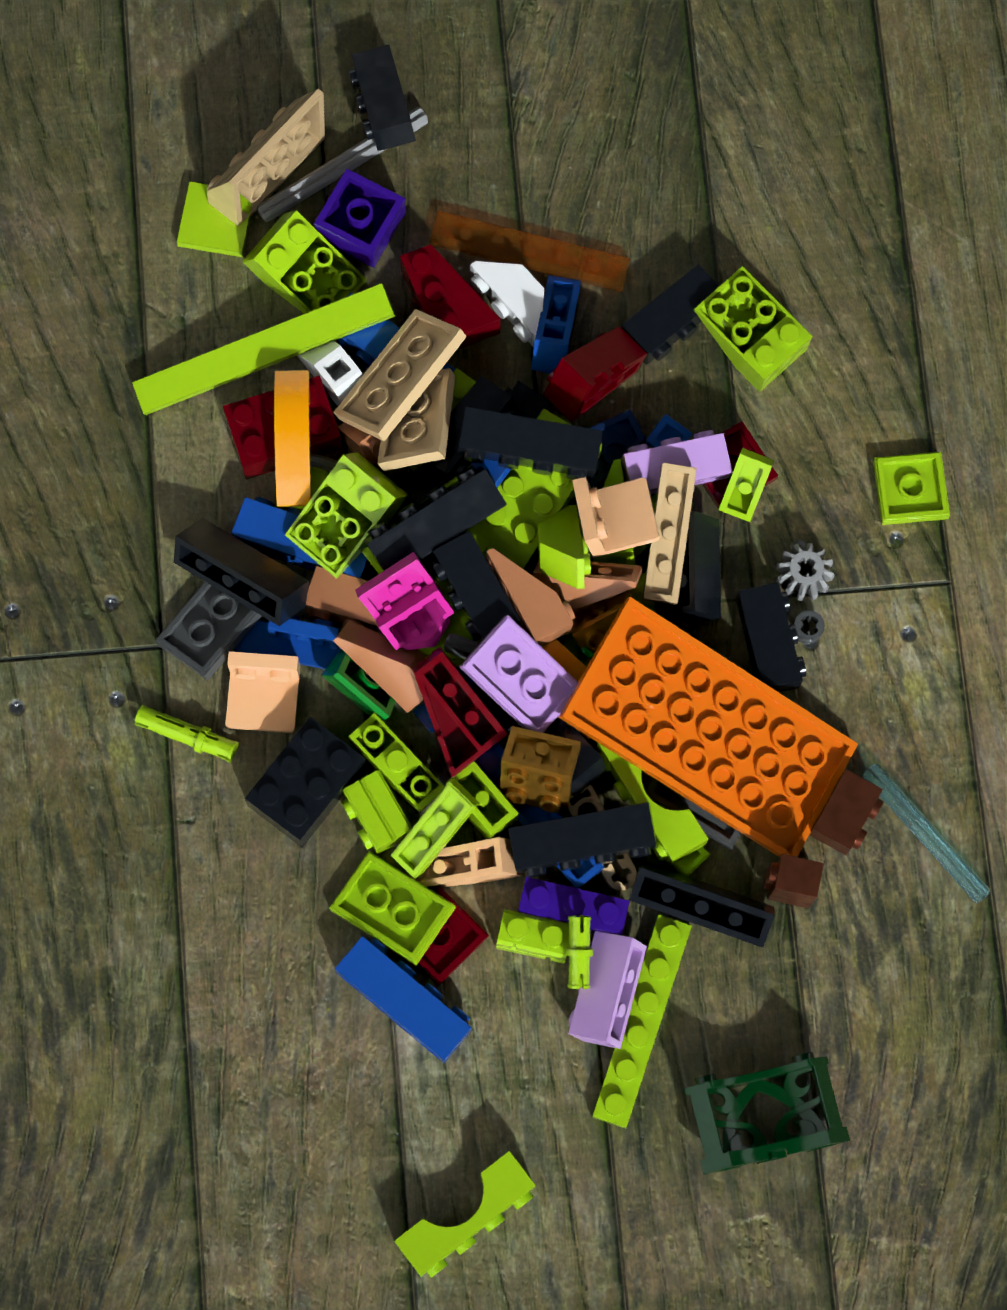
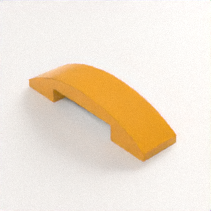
[274,370,311,507]

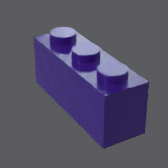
[518,877,630,936]

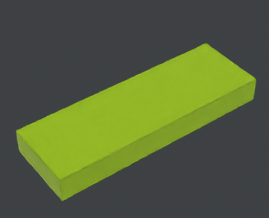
[391,779,480,879]

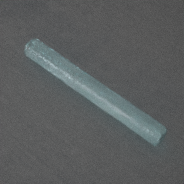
[863,764,991,903]

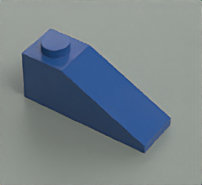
[531,275,581,373]

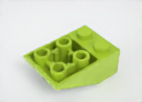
[242,210,367,314]
[694,266,813,392]
[285,452,409,578]

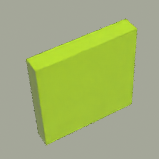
[177,181,252,257]
[873,452,950,525]

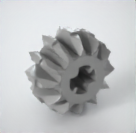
[776,543,835,601]

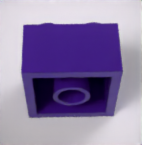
[314,168,406,268]

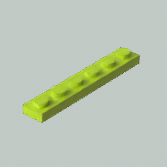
[592,915,692,1129]

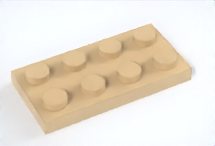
[333,309,467,441]

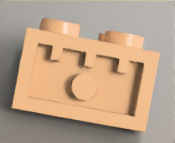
[572,477,660,558]
[225,651,301,733]

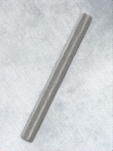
[257,107,428,222]

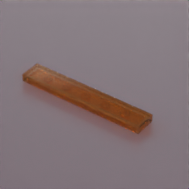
[430,211,630,293]

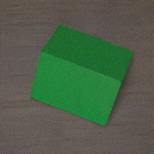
[321,649,396,720]

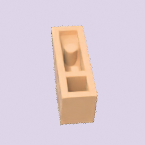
[409,837,523,889]

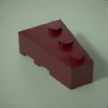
[400,244,501,351]
[543,326,647,423]
[412,646,508,778]

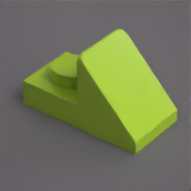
[719,448,774,522]

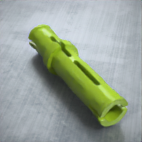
[134,705,239,763]

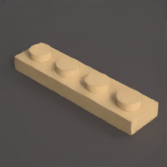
[642,463,697,605]

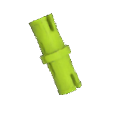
[565,915,593,989]

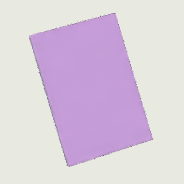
[459,615,578,733]

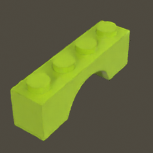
[596,742,708,866]
[394,1151,536,1278]

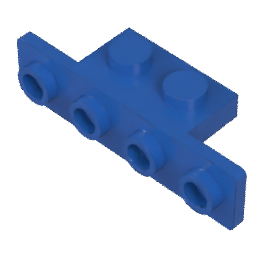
[234,615,341,669]

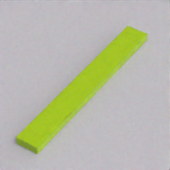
[132,283,395,415]

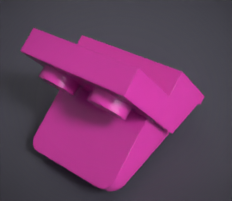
[355,552,455,650]

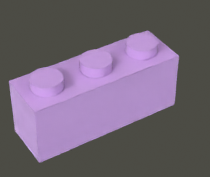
[621,430,733,495]
[568,931,647,1049]

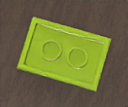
[329,851,456,966]

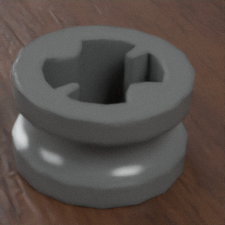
[793,610,825,644]

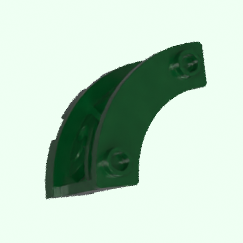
[684,1052,850,1174]

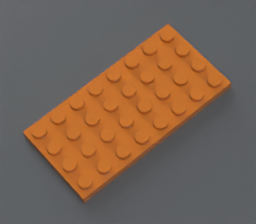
[558,597,858,857]

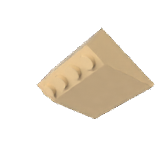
[207,89,325,226]

